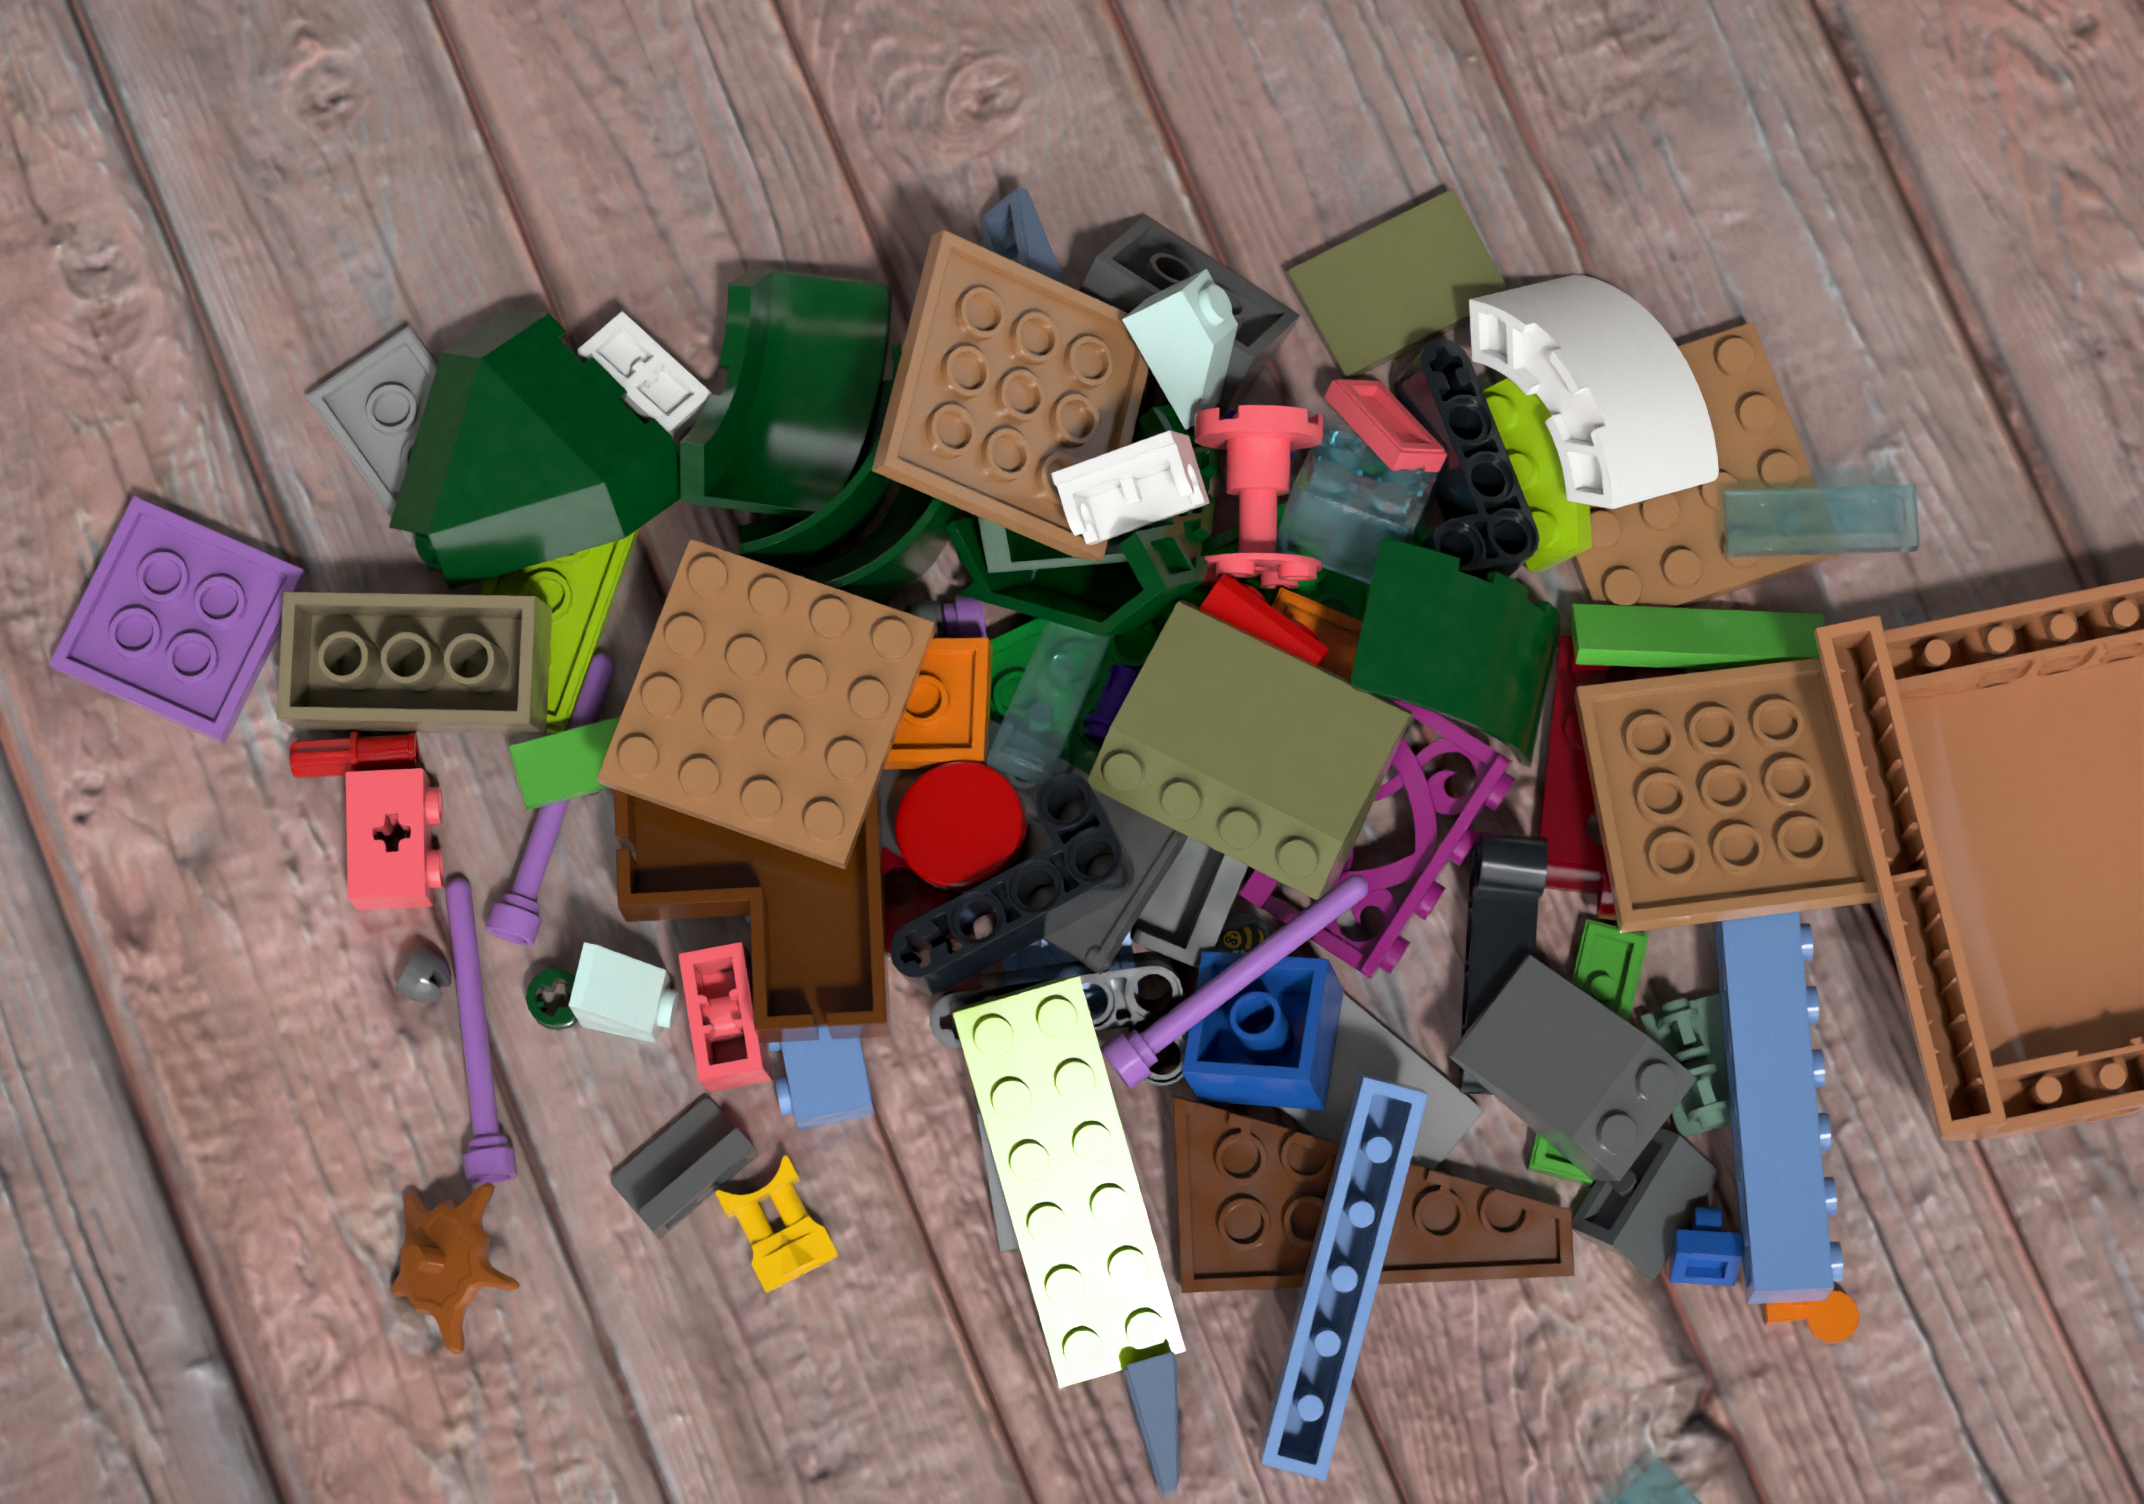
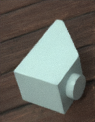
[1122,269,1238,430]
[569,942,679,1043]

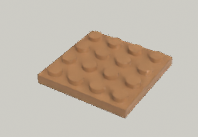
[872,230,1149,562]
[1572,322,1841,608]
[597,539,936,870]
[1574,658,1879,933]

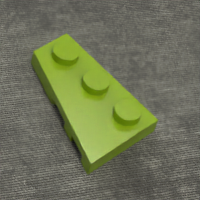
[1483,378,1592,573]

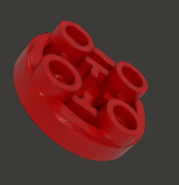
[895,761,1027,892]

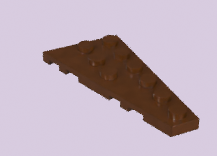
[1173,1095,1574,1293]

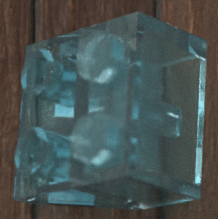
[1277,428,1439,584]

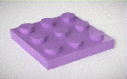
[49,496,308,745]

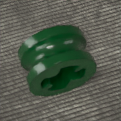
[526,968,578,1031]

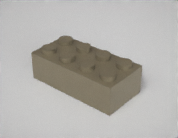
[276,592,552,734]

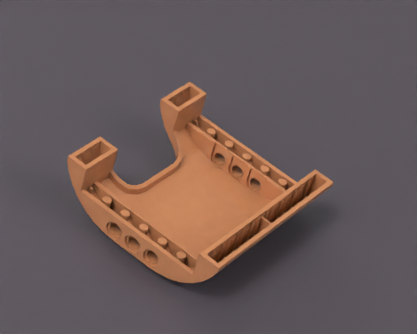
[1814,578,2144,1141]

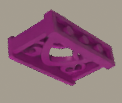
[1239,698,1516,979]

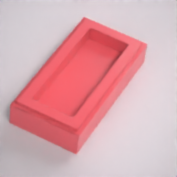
[1324,379,1448,472]

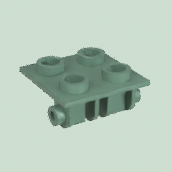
[1640,993,1731,1138]

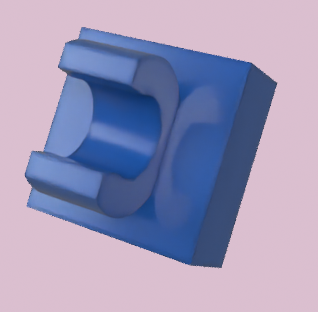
[1669,1207,1743,1286]

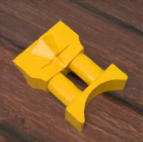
[715,1155,839,1294]

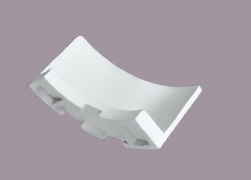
[1469,275,1719,509]

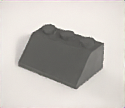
[1079,215,1300,417]

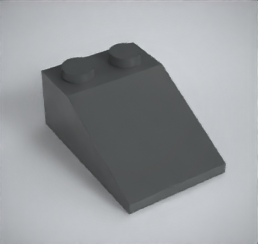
[1448,955,1697,1181]

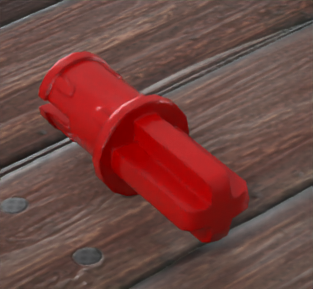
[289,731,419,779]

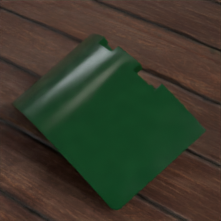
[680,267,892,519]
[737,342,902,577]
[802,484,961,606]
[1350,537,1561,767]

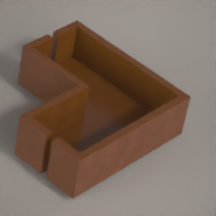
[614,780,891,1043]

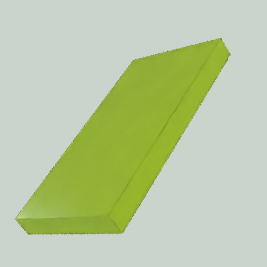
[480,527,641,734]

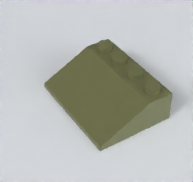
[1087,599,1413,900]

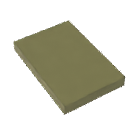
[1287,189,1509,380]

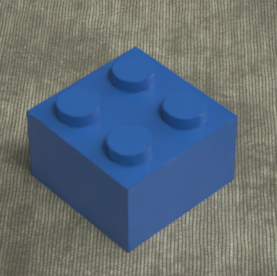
[1182,951,1344,1110]

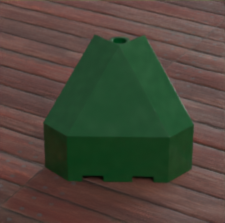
[389,308,681,590]
[945,404,1221,637]

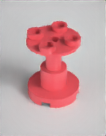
[1194,405,1323,589]

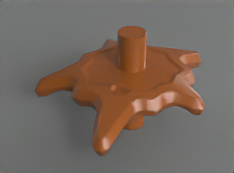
[391,1182,520,1355]

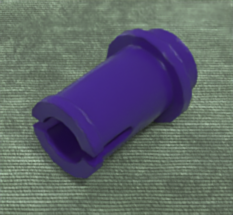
[1082,664,1139,748]

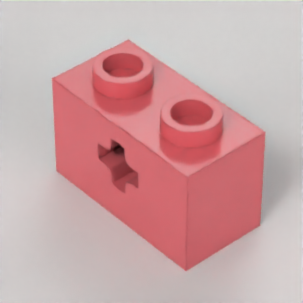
[346,768,444,910]
[678,942,773,1093]

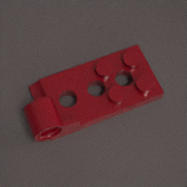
[1538,635,1685,920]

